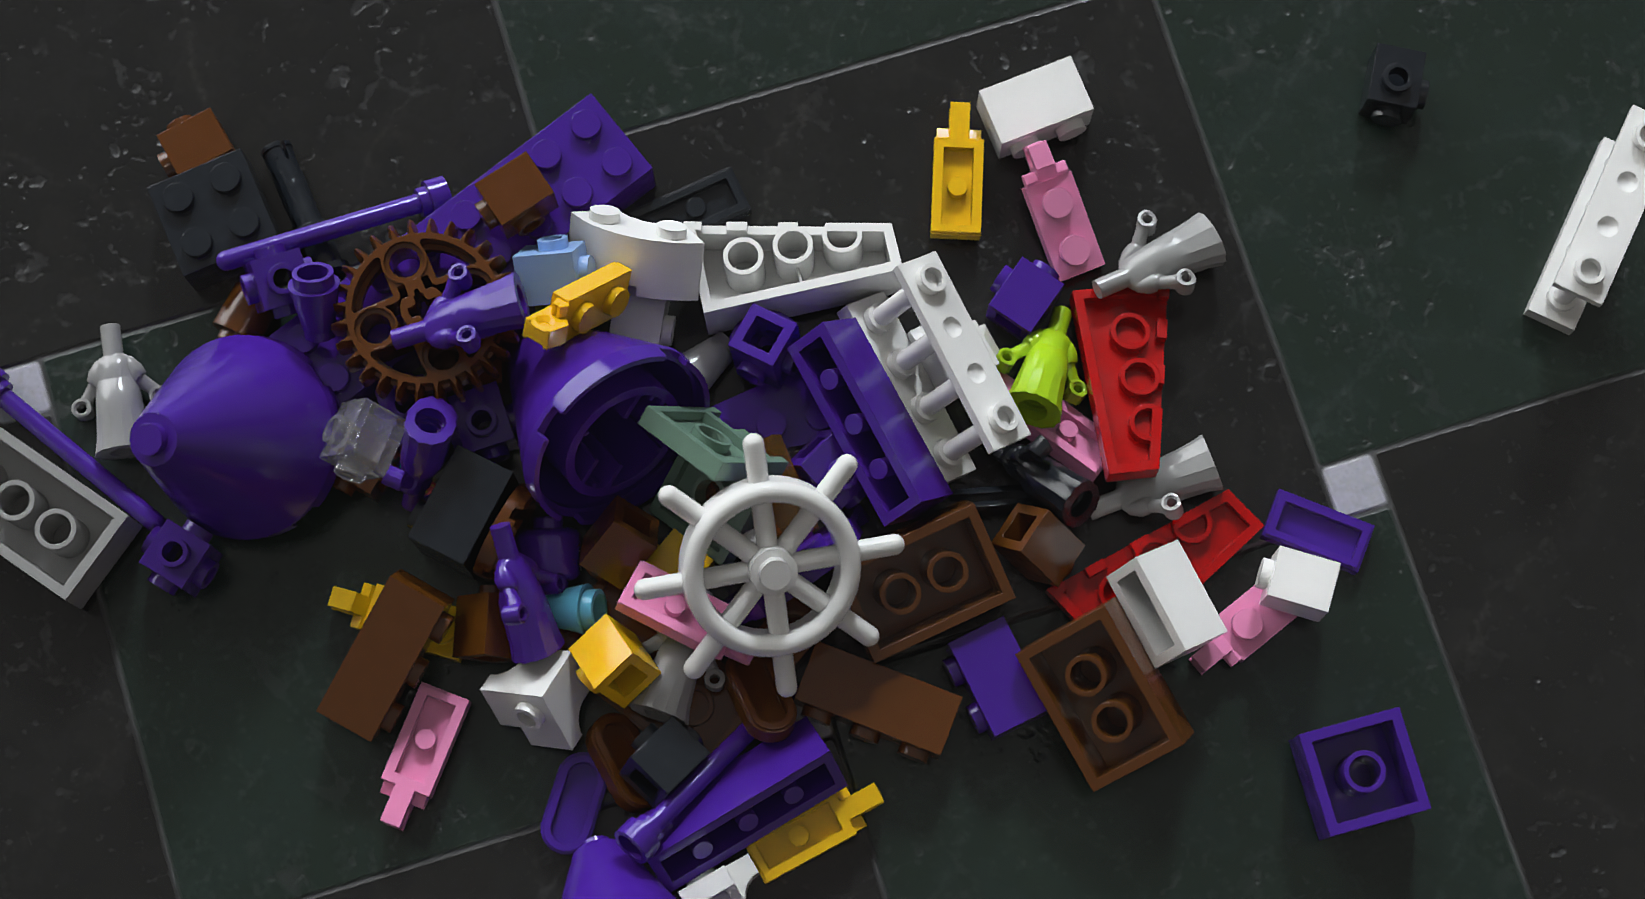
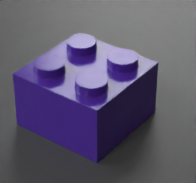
[1289,707,1432,841]

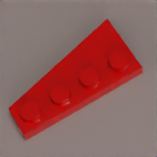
[1069,287,1169,482]
[1045,489,1264,621]

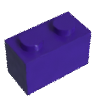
[942,616,1048,741]

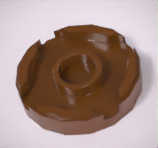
[473,483,537,582]

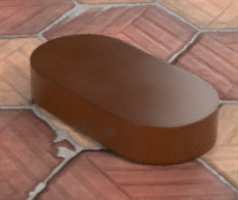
[724,656,797,743]
[586,713,652,813]

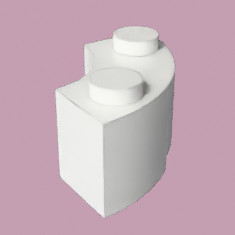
[568,205,705,301]

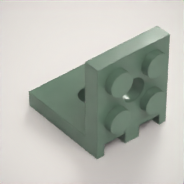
[638,406,789,565]

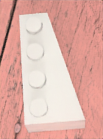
[683,221,902,335]

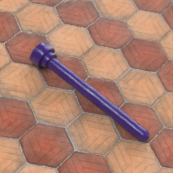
[216,176,452,271]
[0,368,165,532]
[614,684,799,864]

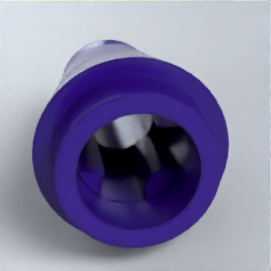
[288,262,340,343]

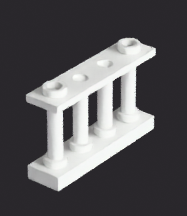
[1523,105,1645,335]
[837,251,1031,483]

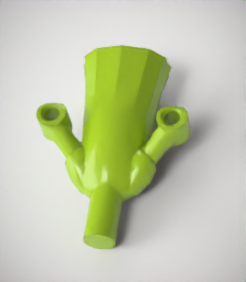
[996,306,1088,429]

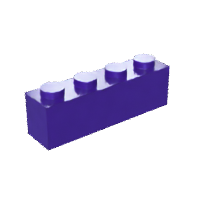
[787,317,953,527]
[637,716,848,893]

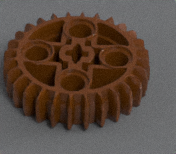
[331,218,520,407]

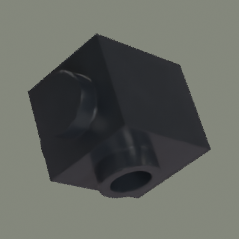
[1358,43,1430,126]
[619,716,710,809]

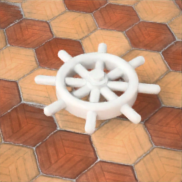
[634,433,905,697]

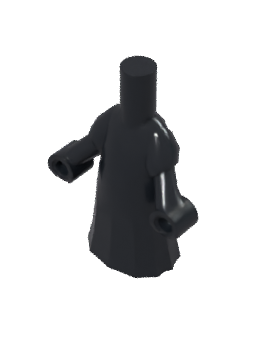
[979,435,1100,528]

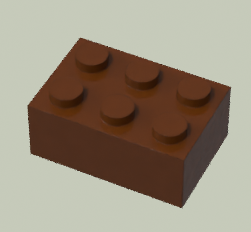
[829,499,1016,663]
[1015,596,1194,792]

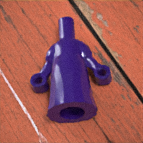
[390,263,530,353]
[381,396,458,512]
[490,522,567,664]

